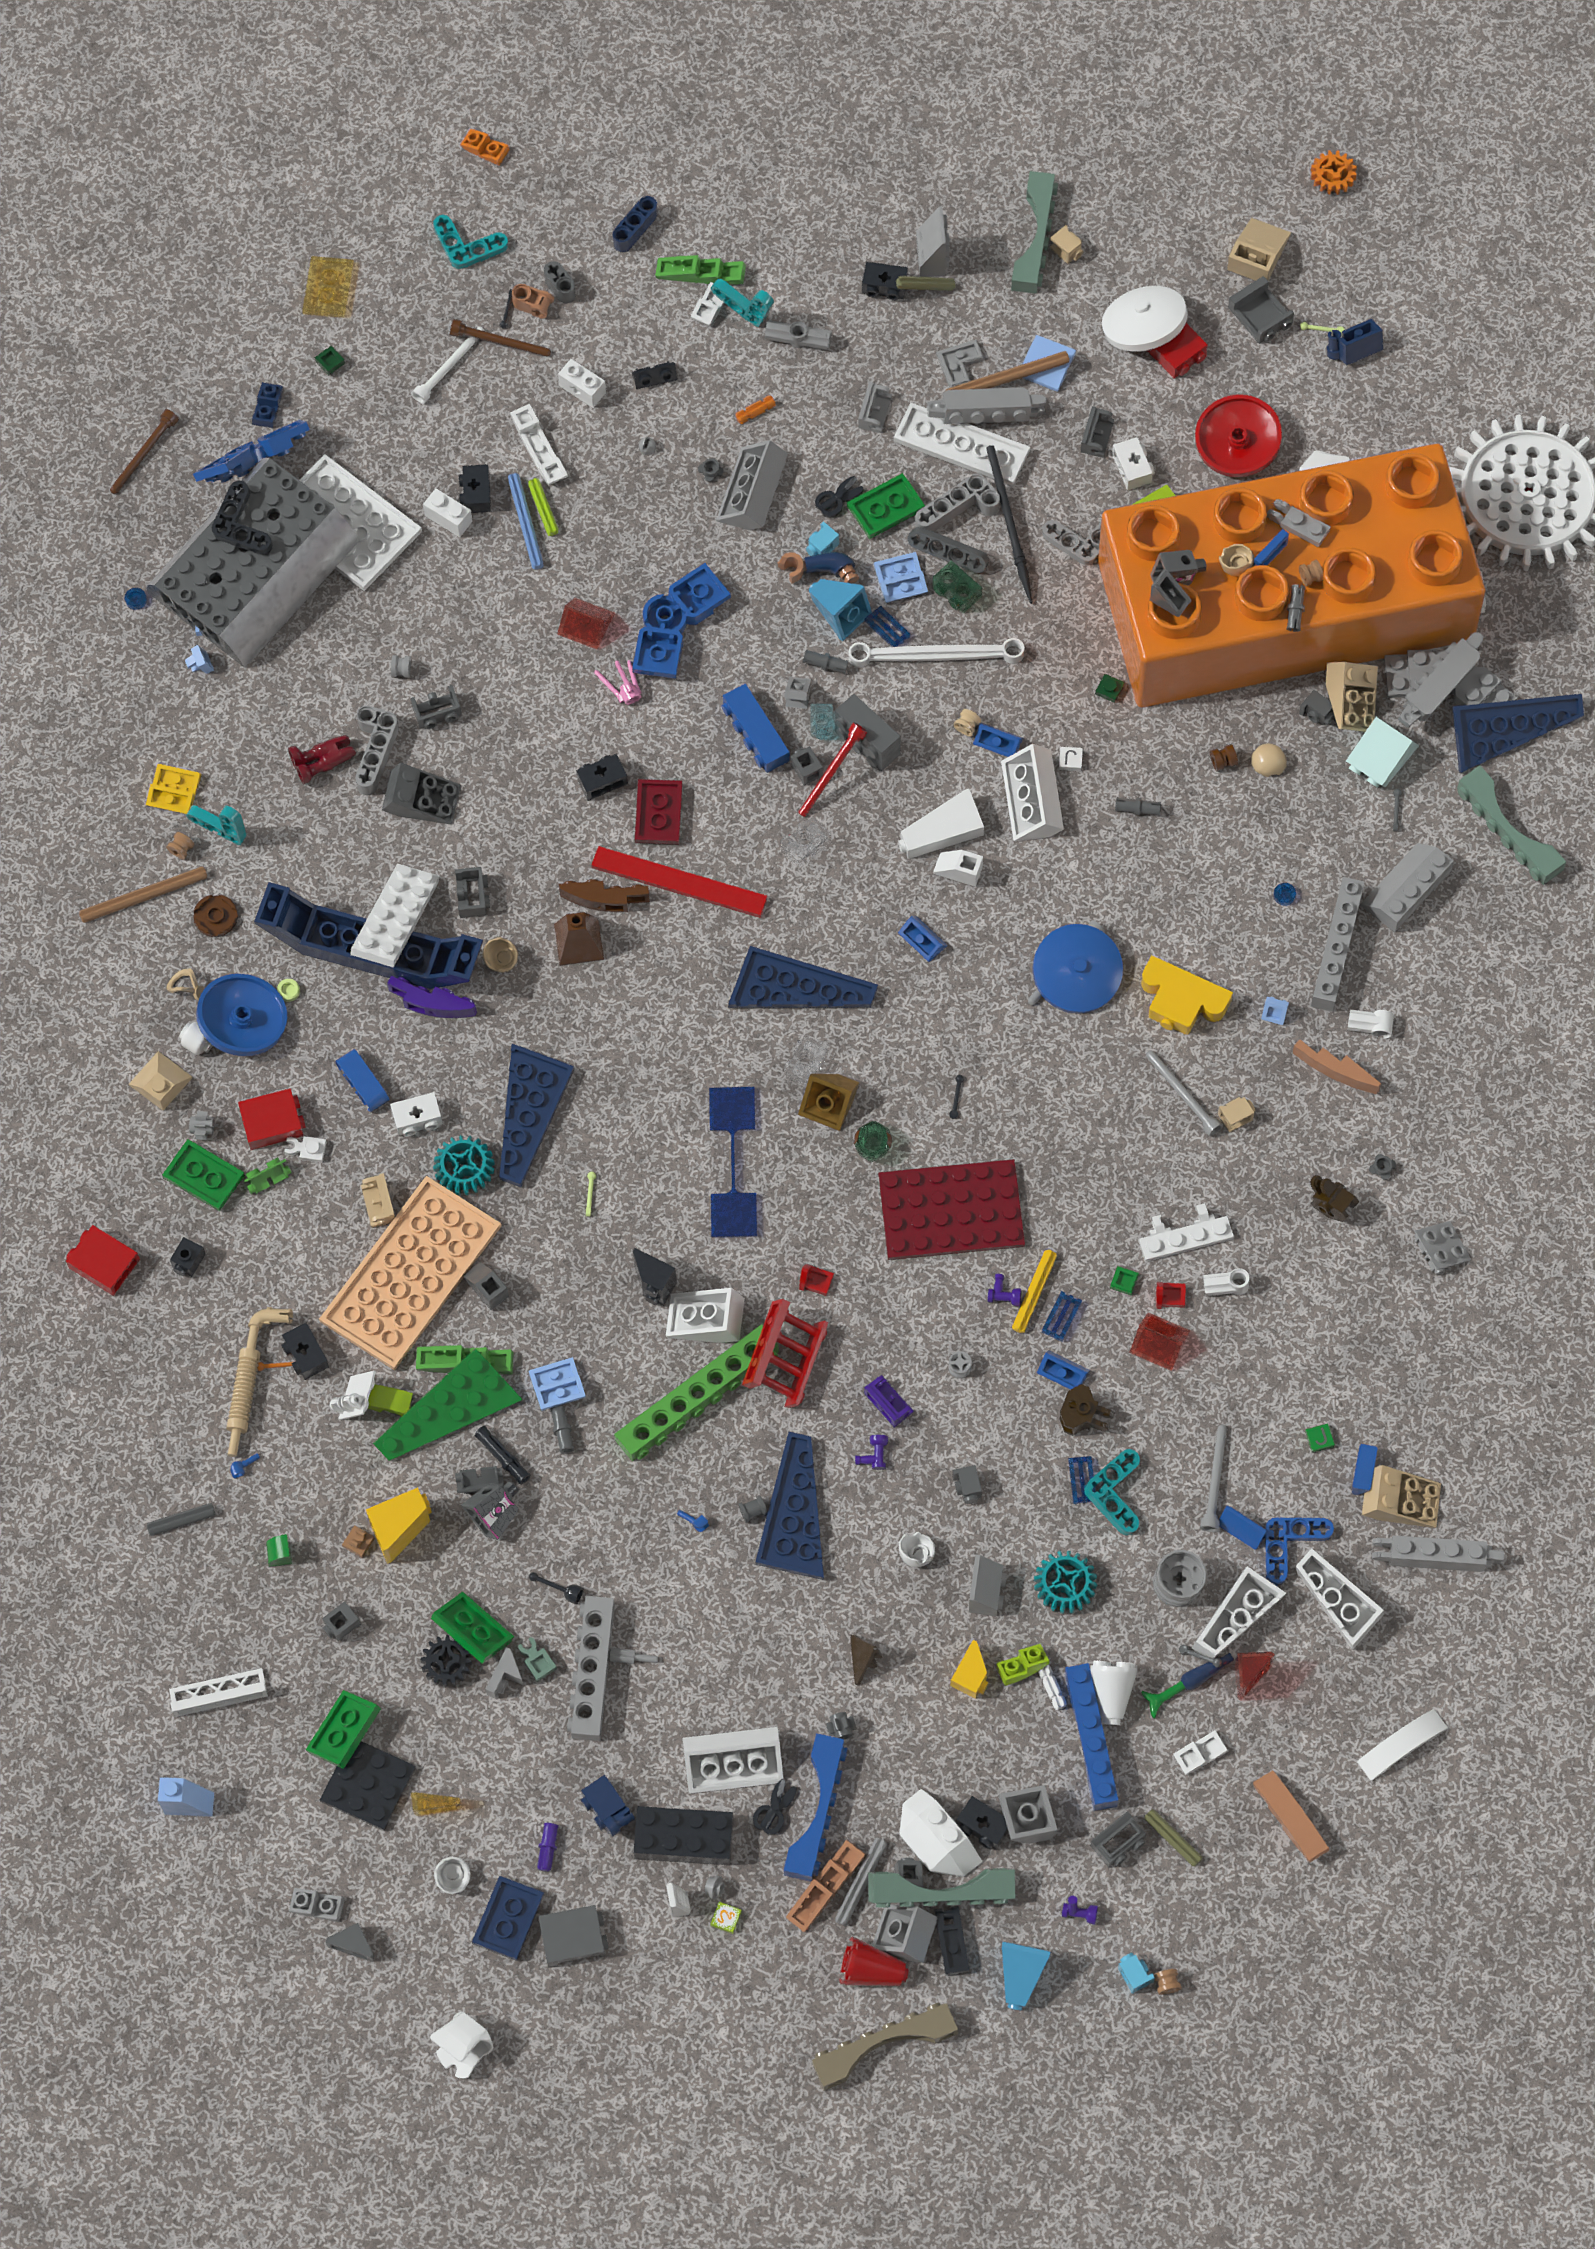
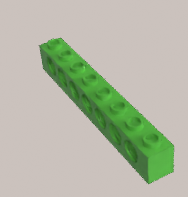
[614,1325,779,1461]

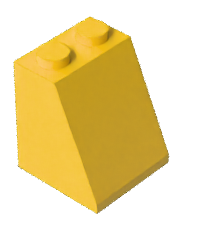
[365,1487,432,1564]

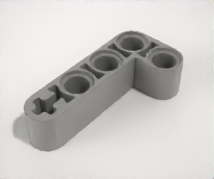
[915,474,1000,532]
[355,706,399,795]

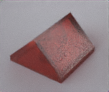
[557,598,615,650]
[1129,1312,1190,1371]
[1235,1651,1275,1701]

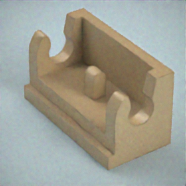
[361,1173,395,1228]

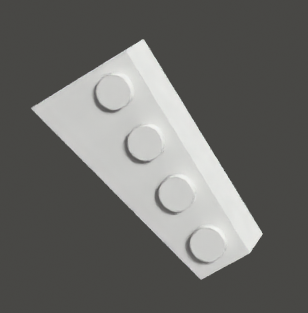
[1296,1548,1384,1650]
[1192,1567,1286,1659]

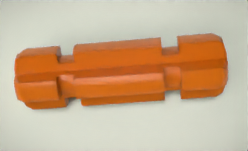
[735,395,776,424]

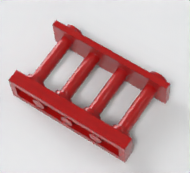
[742,1299,829,1408]

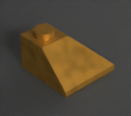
[798,1074,859,1131]

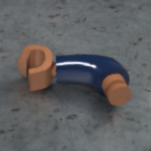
[778,552,859,584]

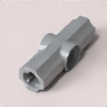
[765,320,832,350]

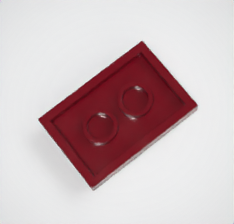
[634,779,683,845]

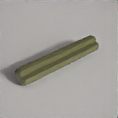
[896,276,956,291]
[1145,1809,1202,1867]

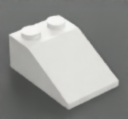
[666,1288,745,1343]

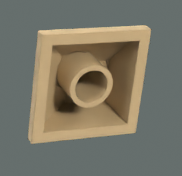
[129,1051,193,1111]

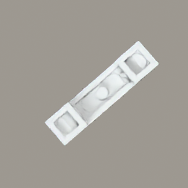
[510,404,568,485]
[1357,1709,1448,1781]

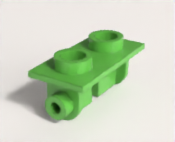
[243,1157,291,1194]

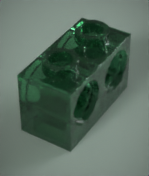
[933,560,982,613]

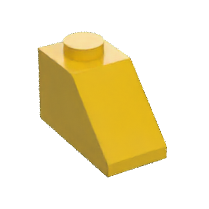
[950,1640,989,1699]

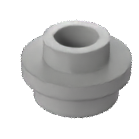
[705,1876,725,1900]

